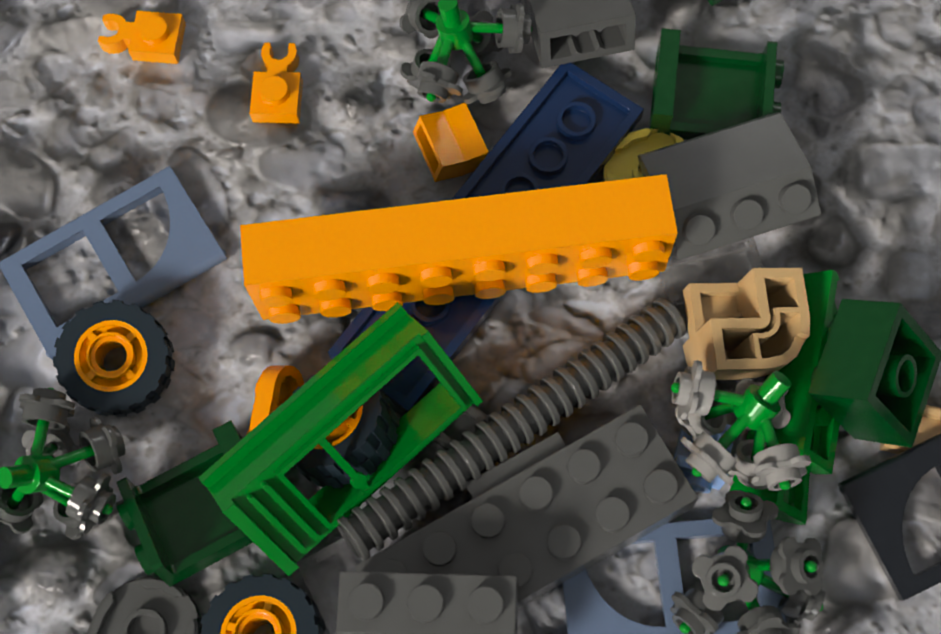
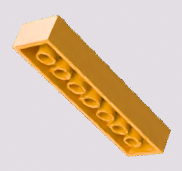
[240,174,678,324]

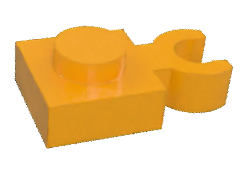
[98,10,186,64]
[249,43,303,123]

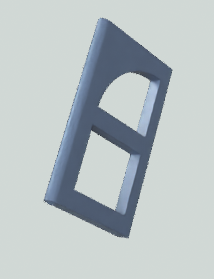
[0,166,227,360]
[562,519,787,634]

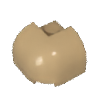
[683,268,810,381]

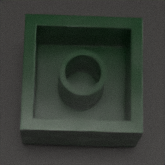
[808,299,941,448]

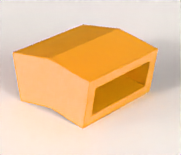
[413,102,489,182]

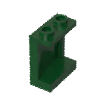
[649,28,784,140]
[116,420,253,587]

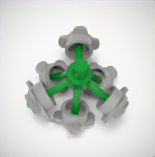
[671,360,812,491]

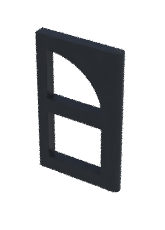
[838,433,941,601]

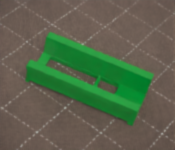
[198,302,483,576]

